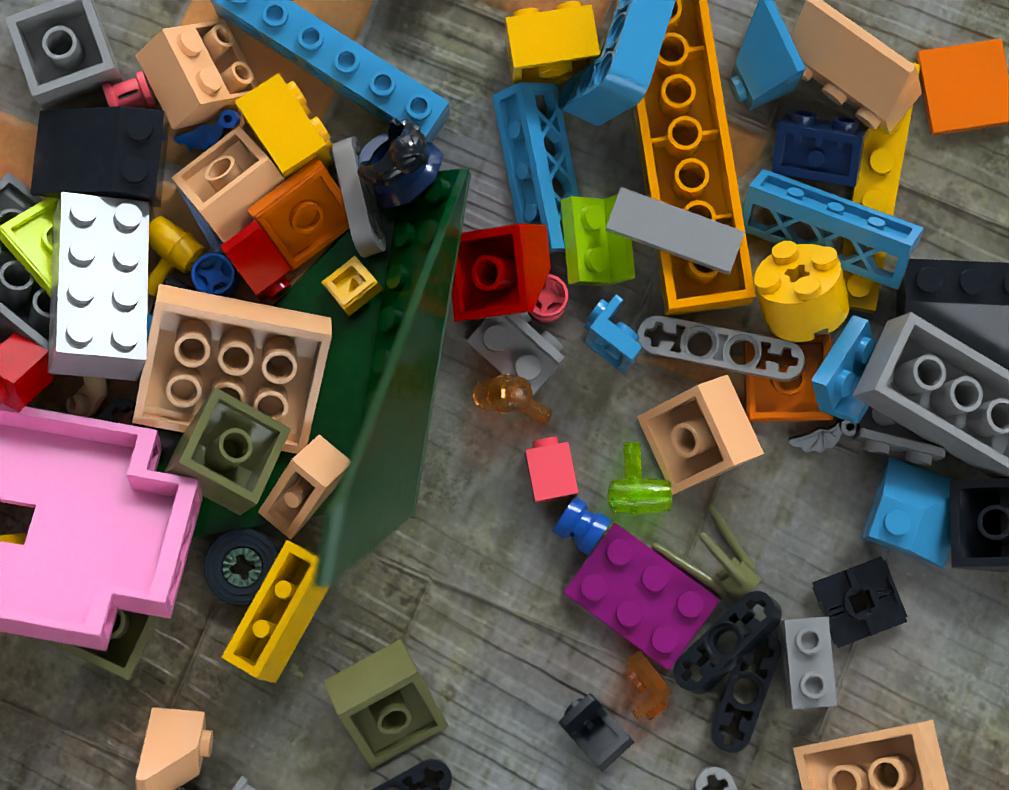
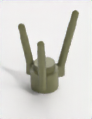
[652,503,761,602]

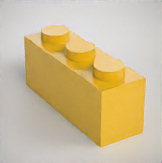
[222,540,329,683]

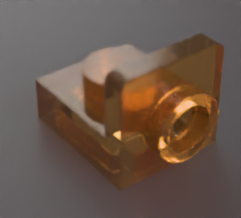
[624,650,673,721]

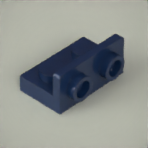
[771,110,869,187]

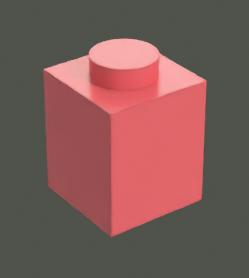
[525,436,578,504]

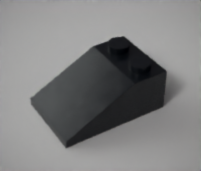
[30,106,169,207]

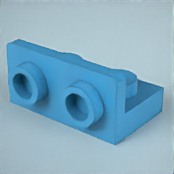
[584,294,643,375]
[811,315,876,423]

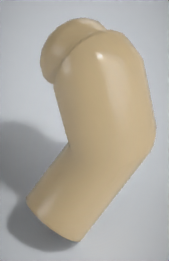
[66,376,108,418]

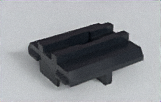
[812,556,907,648]

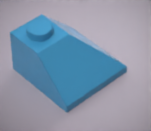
[729,0,806,111]
[860,457,952,568]

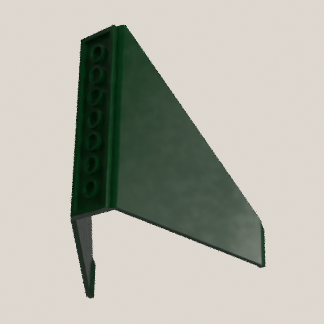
[152,168,471,587]

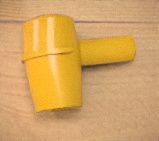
[148,216,207,297]

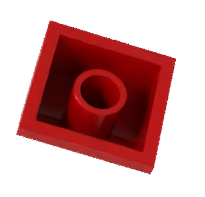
[451,223,551,322]

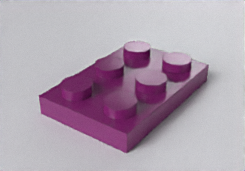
[563,522,720,671]

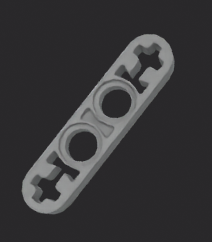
[638,316,805,382]

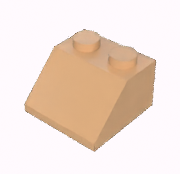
[171,126,285,243]
[637,375,764,495]

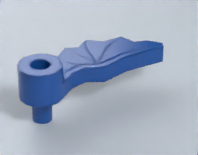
[174,109,241,151]

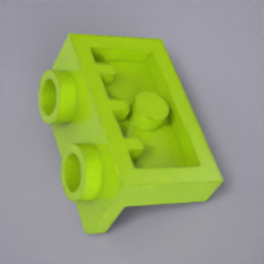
[560,194,635,286]

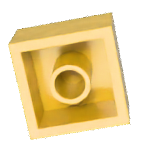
[505,1,600,86]
[235,73,333,180]

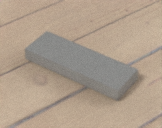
[605,187,745,275]

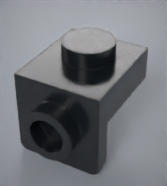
[558,693,635,772]

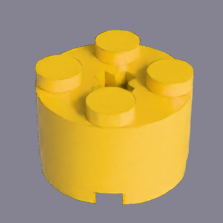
[754,241,850,342]

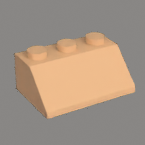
[790,0,922,134]

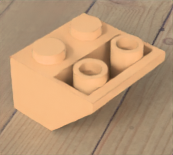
[135,19,259,130]

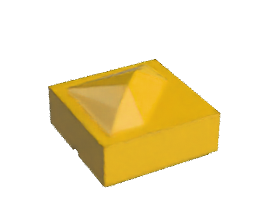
[321,256,383,316]

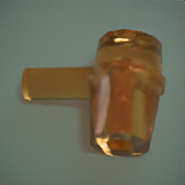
[473,373,552,424]

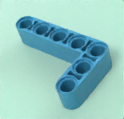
[558,0,676,126]

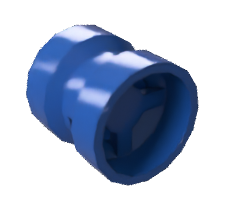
[191,253,240,298]
[552,496,612,556]

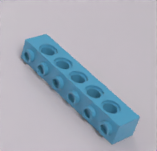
[211,0,450,143]

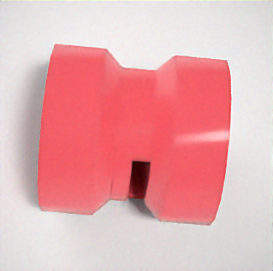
[528,274,568,323]

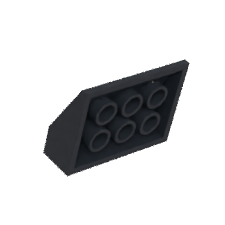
[896,259,1009,370]

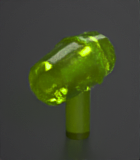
[608,442,672,516]

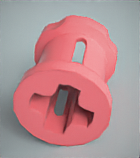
[102,70,156,108]

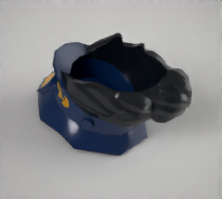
[357,118,444,209]

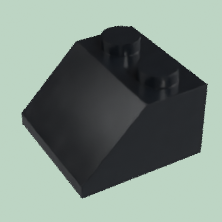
[950,478,1009,572]

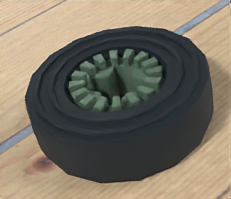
[204,529,279,607]

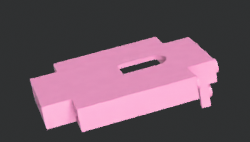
[0,404,203,651]

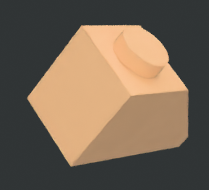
[258,435,350,540]
[136,707,213,790]

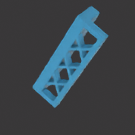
[492,82,579,254]
[742,169,924,290]

